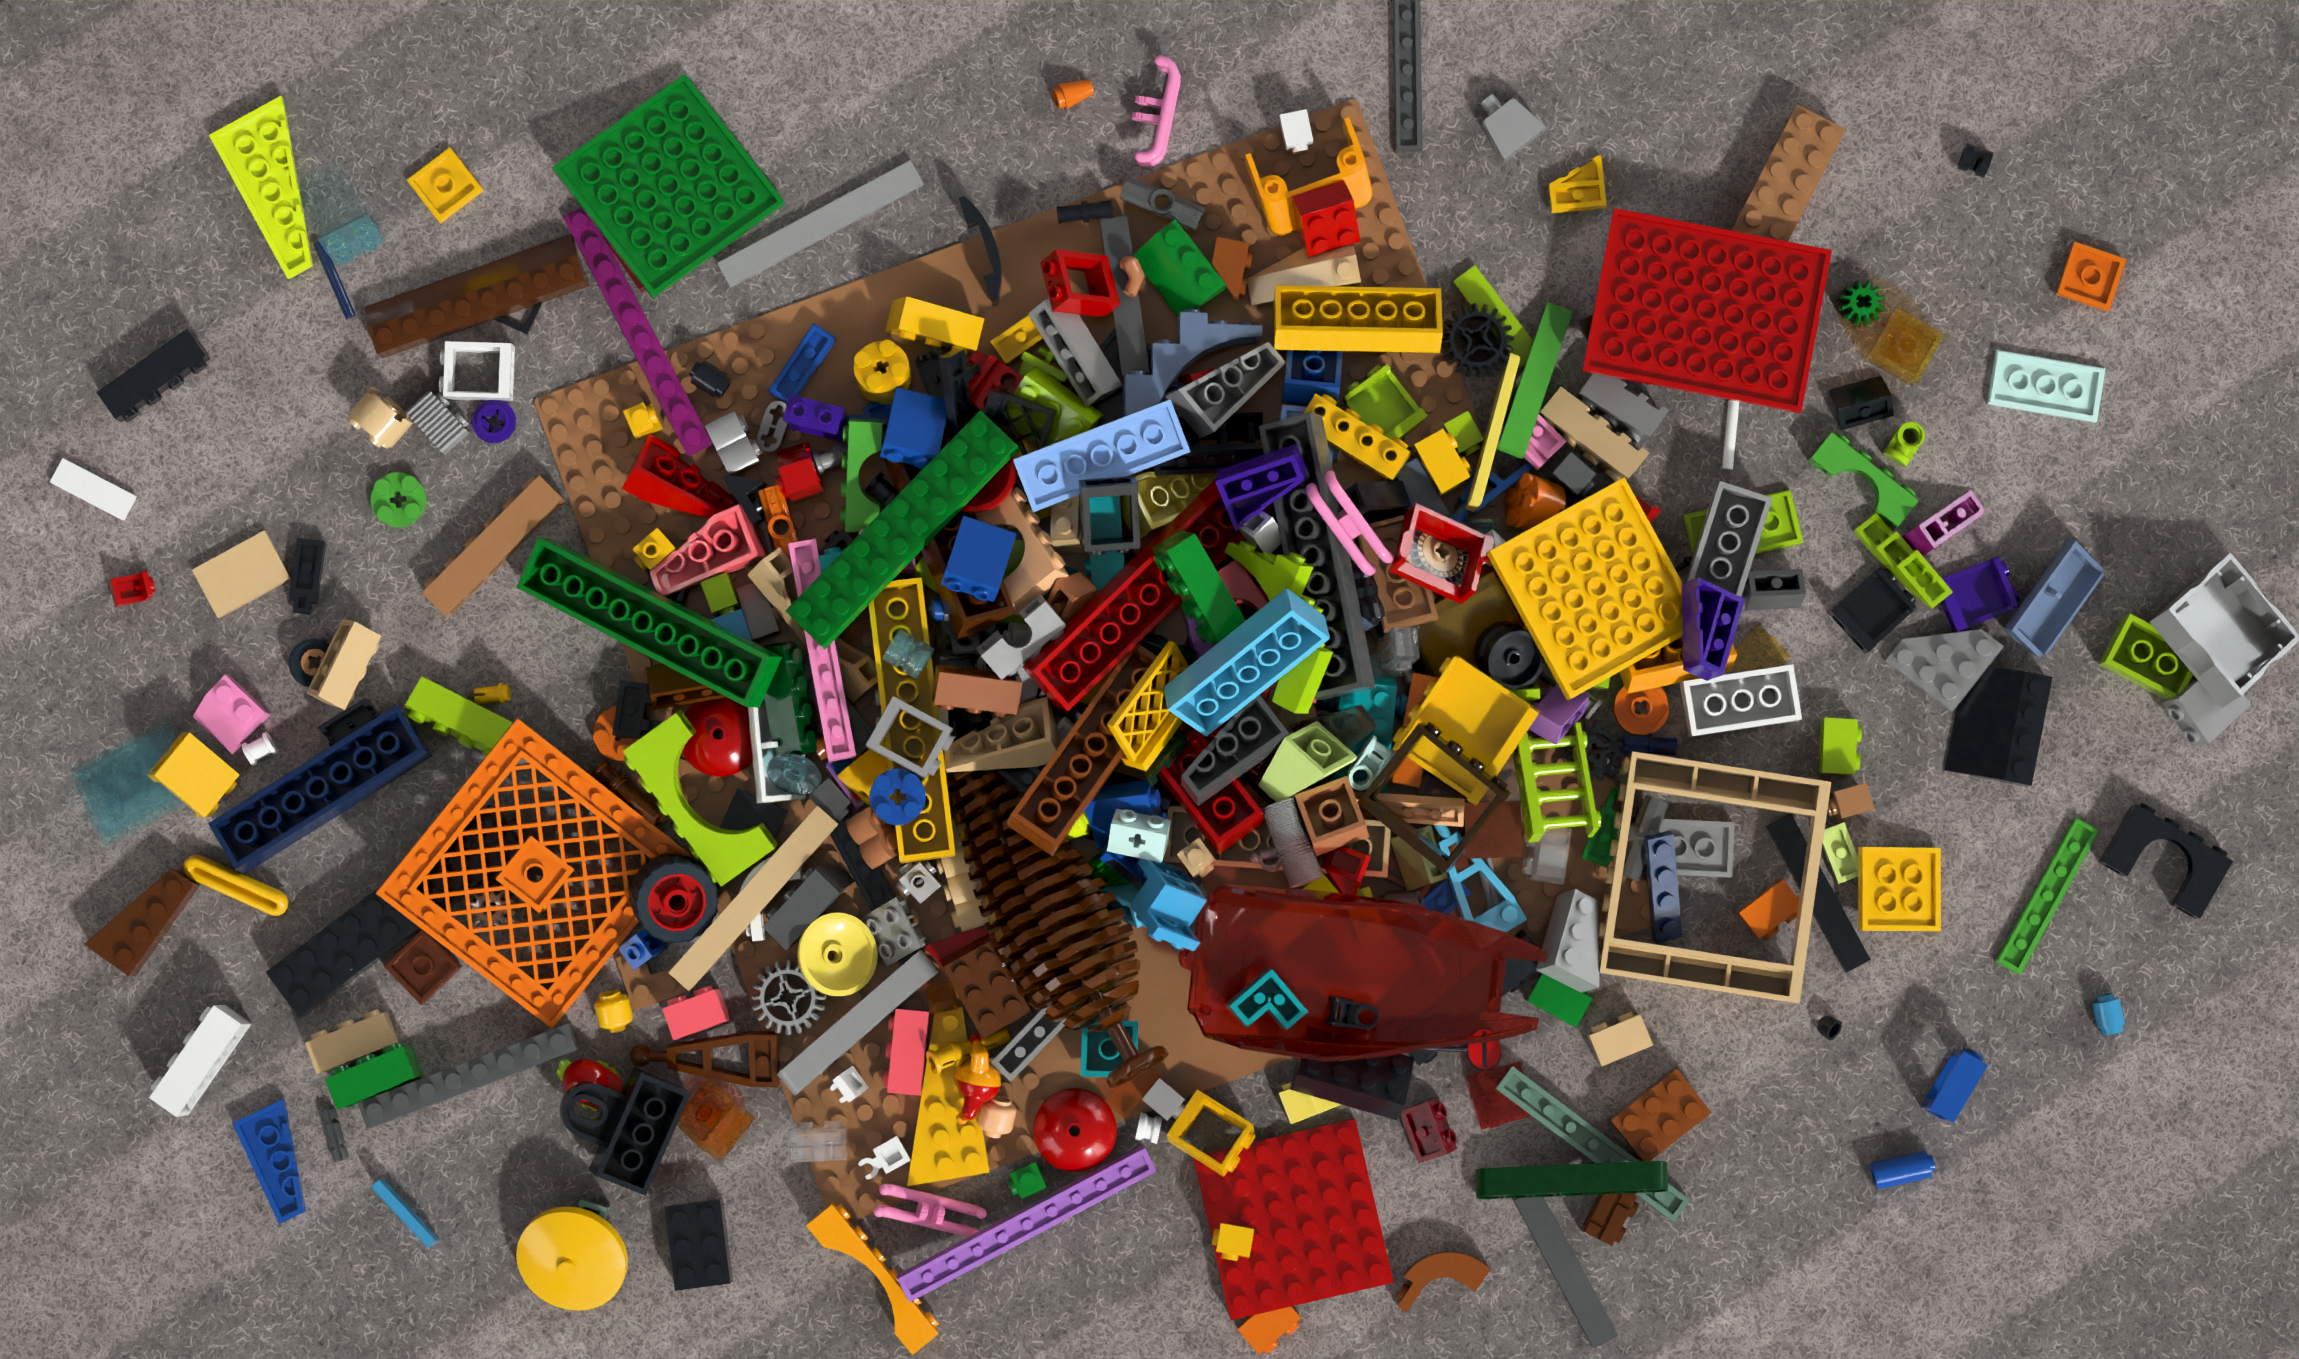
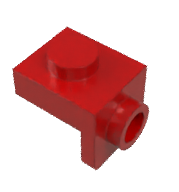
[109,570,155,607]

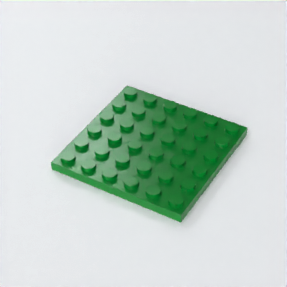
[552,74,785,299]

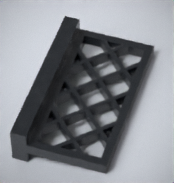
[983,386,1057,506]

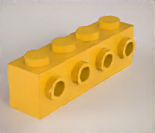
[1303,393,1410,481]

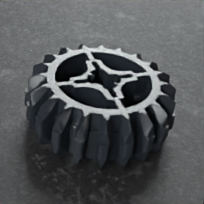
[1441,303,1514,378]

